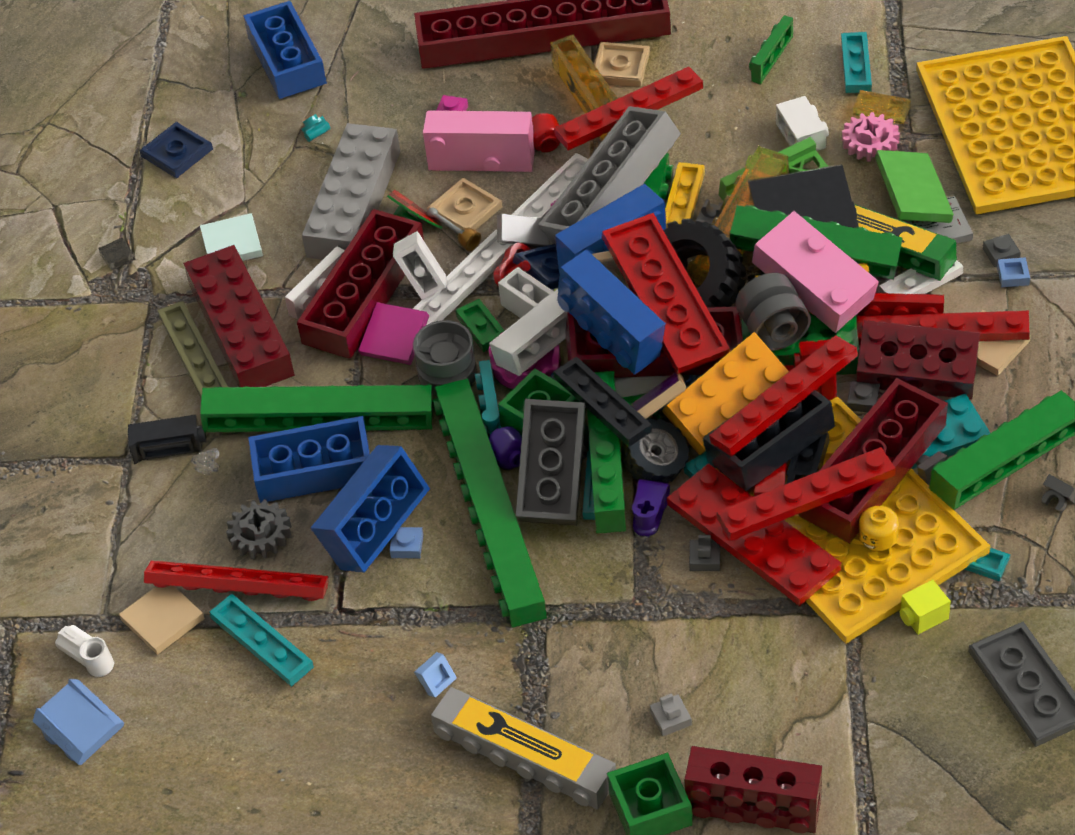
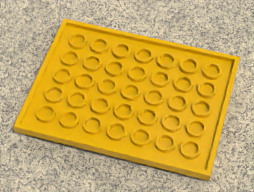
[916,36,1075,215]
[717,396,990,644]

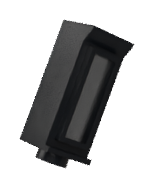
[128,414,206,464]

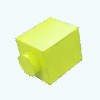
[899,579,951,635]

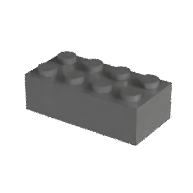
[516,399,586,526]

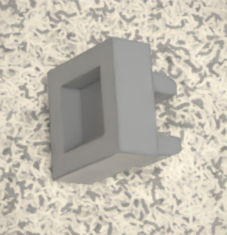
[650,693,692,736]

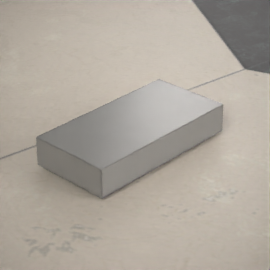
[497,214,549,247]

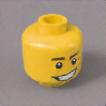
[859,506,899,551]

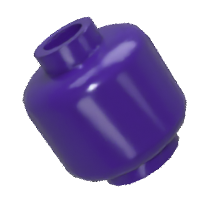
[489,427,522,469]

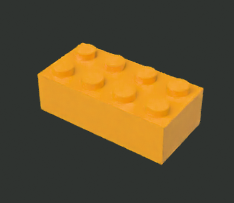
[662,332,789,455]

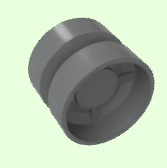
[735,273,811,351]
[413,320,477,396]

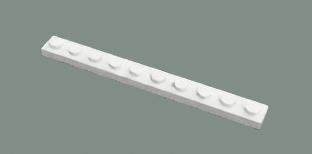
[413,153,588,325]

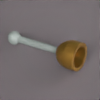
[427,207,481,251]

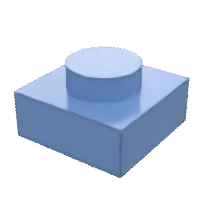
[997,257,1030,288]
[390,527,424,558]

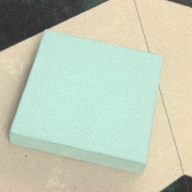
[200,213,263,261]

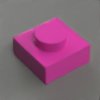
[436,95,468,111]

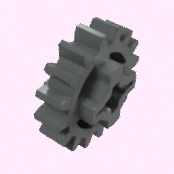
[226,499,292,559]

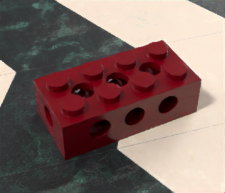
[857,320,980,400]
[684,746,822,834]

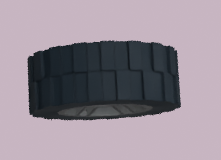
[621,418,689,483]

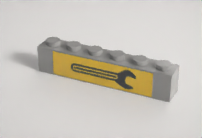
[431,687,616,810]

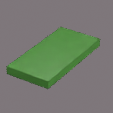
[875,150,954,223]

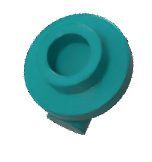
[301,114,331,142]

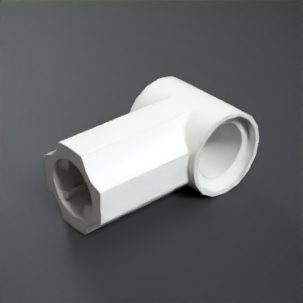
[55,625,114,677]

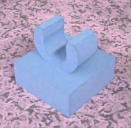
[414,652,457,697]

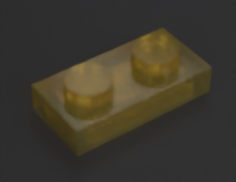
[853,90,911,124]

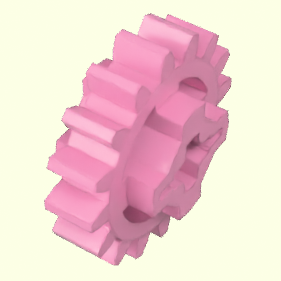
[842,112,900,162]

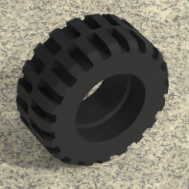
[663,219,746,307]

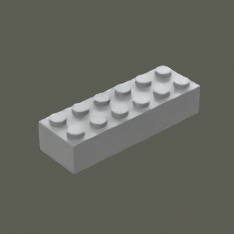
[538,106,681,244]
[302,123,400,260]

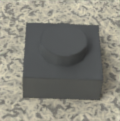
[983,234,1021,267]
[847,381,880,413]

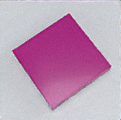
[358,302,429,365]

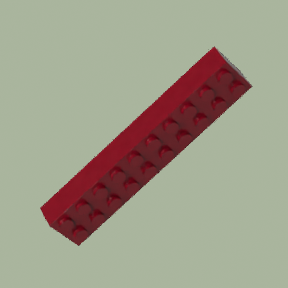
[414,0,671,69]

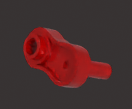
[493,242,531,287]

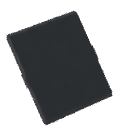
[748,164,859,228]

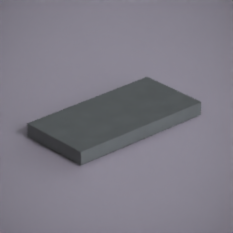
[968,622,1075,747]

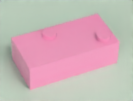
[423,111,535,172]
[752,211,879,333]

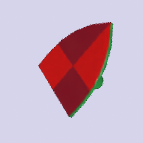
[387,190,443,229]

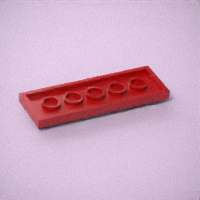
[602,213,730,374]
[667,463,842,606]

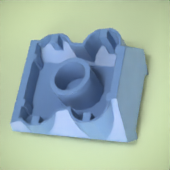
[33,679,124,765]

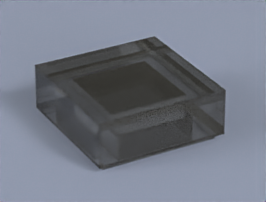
[98,238,135,271]

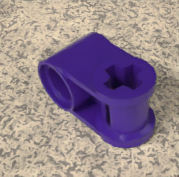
[632,479,670,536]

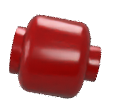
[532,113,561,152]

